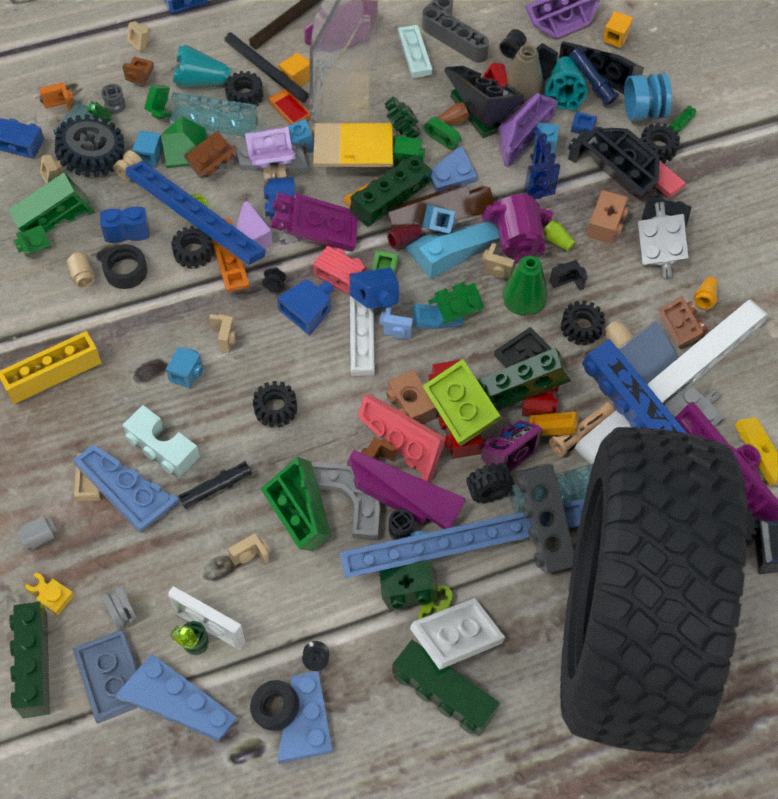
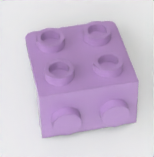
[245,126,296,168]

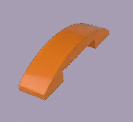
[212,218,249,292]

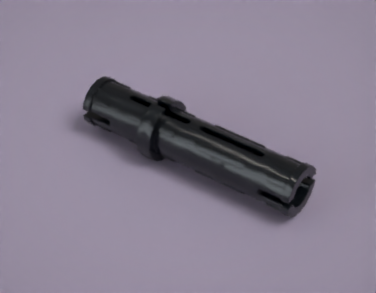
[178,461,252,510]

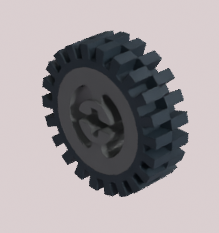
[55,114,125,177]

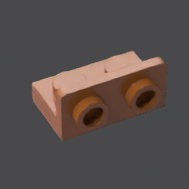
[184,130,238,177]
[658,296,708,349]

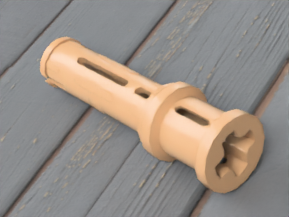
[549,403,615,457]

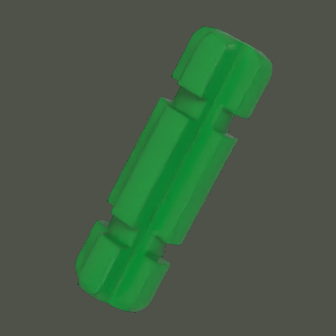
[87,101,113,122]
[667,106,697,132]

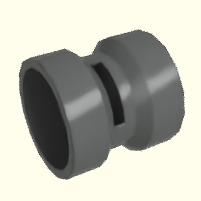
[101,84,126,114]

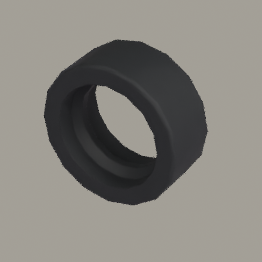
[102,244,147,289]

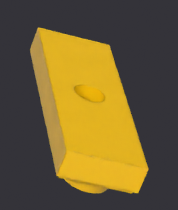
[734,417,778,486]

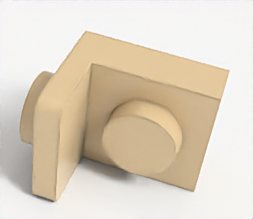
[228,533,271,566]

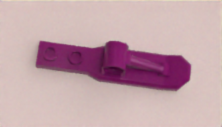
[675,402,778,523]

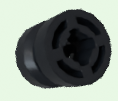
[499,29,527,58]
[389,509,414,540]

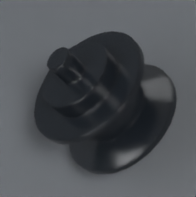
[262,267,286,292]
[302,641,329,671]

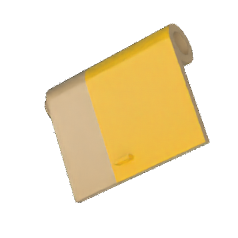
[310,123,393,167]

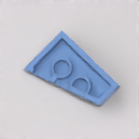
[278,671,332,764]

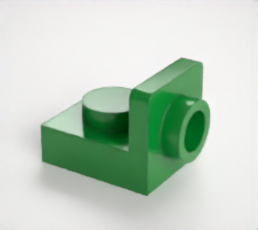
[144,84,173,119]
[14,225,51,256]

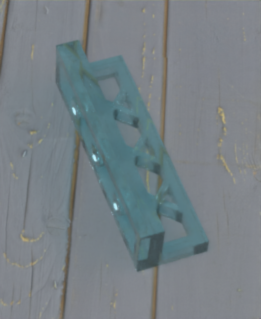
[170,92,258,137]

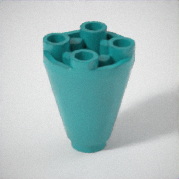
[173,44,231,87]
[545,57,588,110]

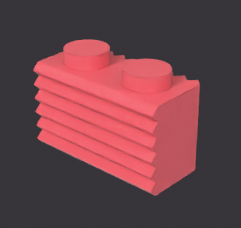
[313,246,366,296]

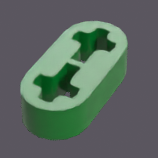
[423,117,462,150]

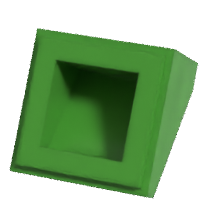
[372,250,399,274]

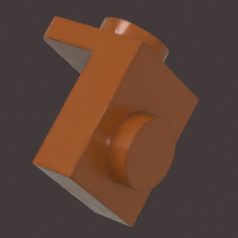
[122,57,154,85]
[361,437,396,462]

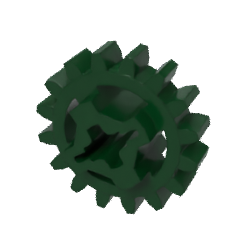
[384,96,421,138]

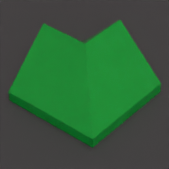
[161,116,207,168]

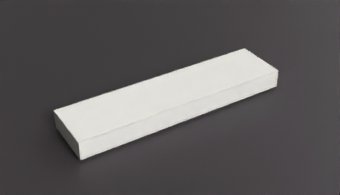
[350,296,374,376]

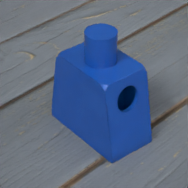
[349,267,399,308]
[277,280,334,336]

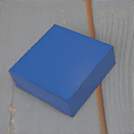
[571,112,597,134]

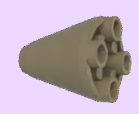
[506,45,544,103]

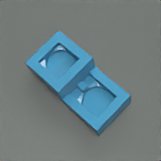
[412,304,464,329]

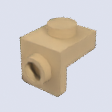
[482,243,514,280]
[209,314,237,353]

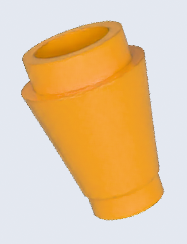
[694,276,718,310]

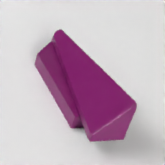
[346,450,466,529]

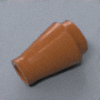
[436,102,469,126]

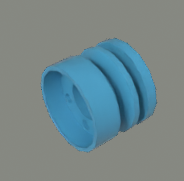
[624,73,672,121]

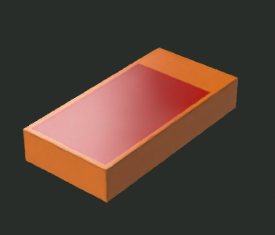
[268,89,311,125]

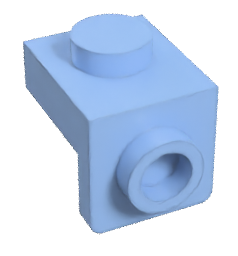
[379,307,413,339]

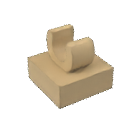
[126,21,152,51]
[40,155,66,184]

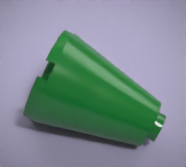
[502,256,548,316]

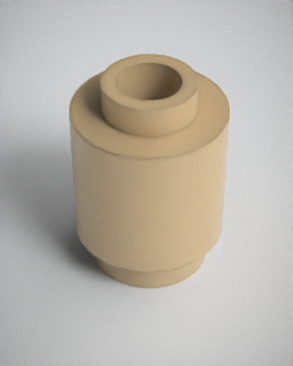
[67,252,95,288]
[604,320,634,348]

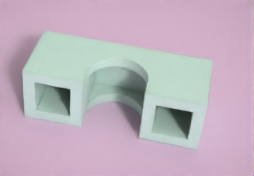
[122,405,200,478]

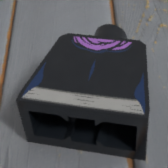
[754,519,778,574]

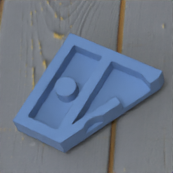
[430,146,477,192]

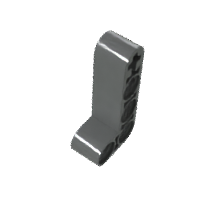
[422,0,489,63]

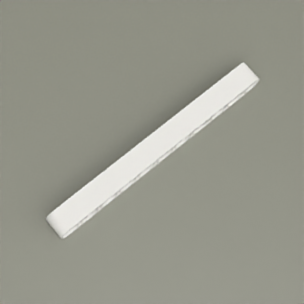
[574,299,769,466]

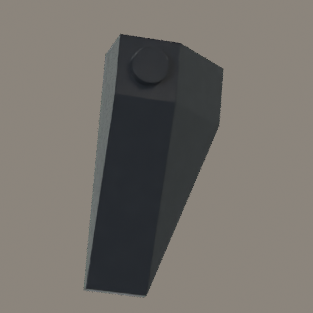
[559,41,644,95]
[444,65,524,125]

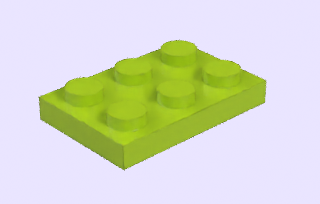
[423,359,502,446]

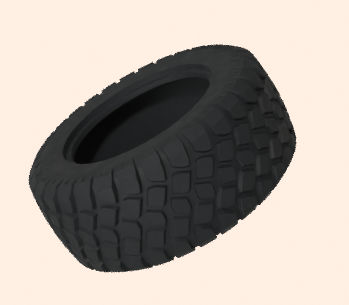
[560,427,747,754]

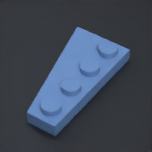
[116,654,237,742]

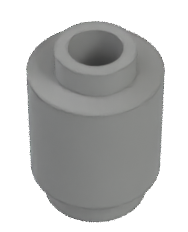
[16,515,57,550]

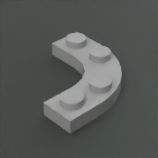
[312,462,380,540]

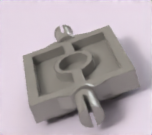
[638,202,689,279]
[664,383,724,427]

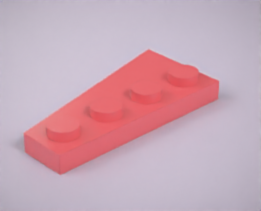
[358,394,446,482]

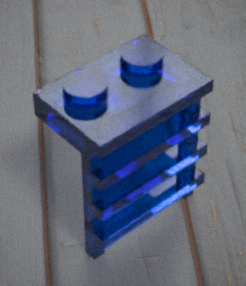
[524,127,560,199]

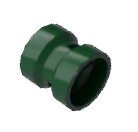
[179,621,209,655]

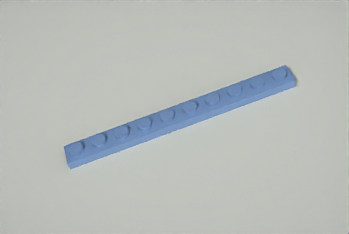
[339,499,584,578]

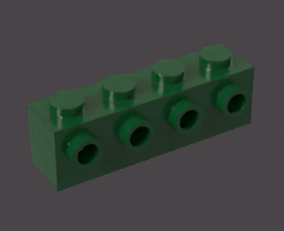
[349,155,433,227]
[9,601,50,718]

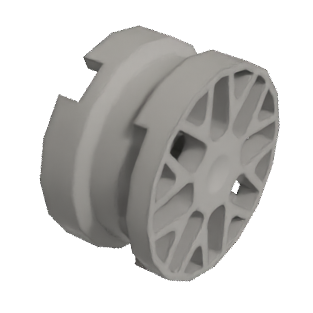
[102,586,137,629]

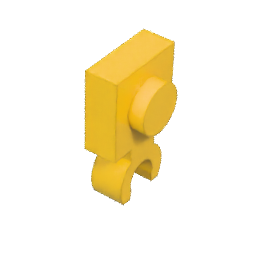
[25,573,75,616]

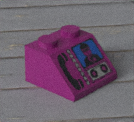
[481,420,542,472]

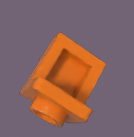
[39,82,74,111]

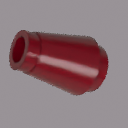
[387,224,422,249]

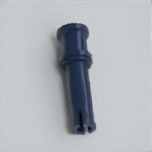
[569,47,619,107]

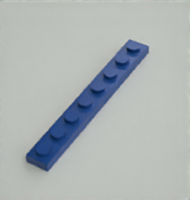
[126,161,266,265]

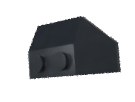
[581,127,660,197]

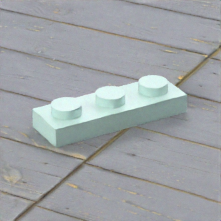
[398,25,432,78]

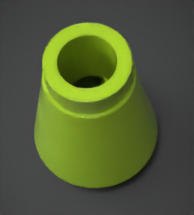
[543,220,576,252]

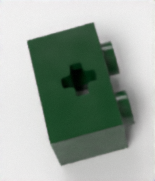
[380,560,439,610]

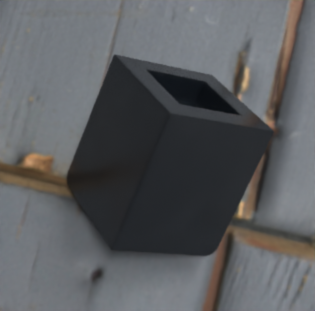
[536,43,558,81]

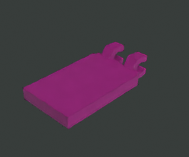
[270,193,357,252]

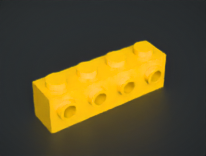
[0,331,102,405]

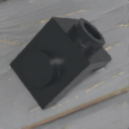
[568,129,590,163]
[549,260,587,291]

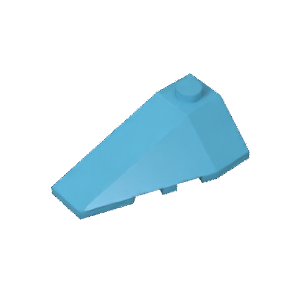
[405,222,500,279]

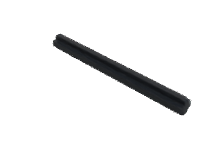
[224,32,309,103]

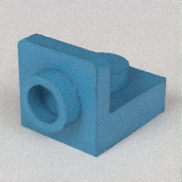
[288,119,314,153]

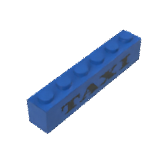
[582,339,686,433]

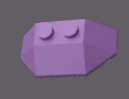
[525,0,600,39]
[498,93,557,168]

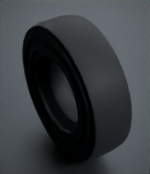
[250,680,299,731]

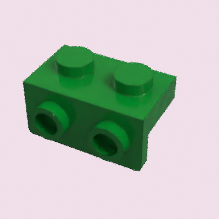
[428,282,485,323]

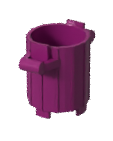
[481,194,553,263]

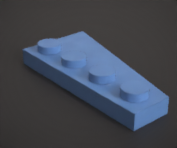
[73,445,179,533]

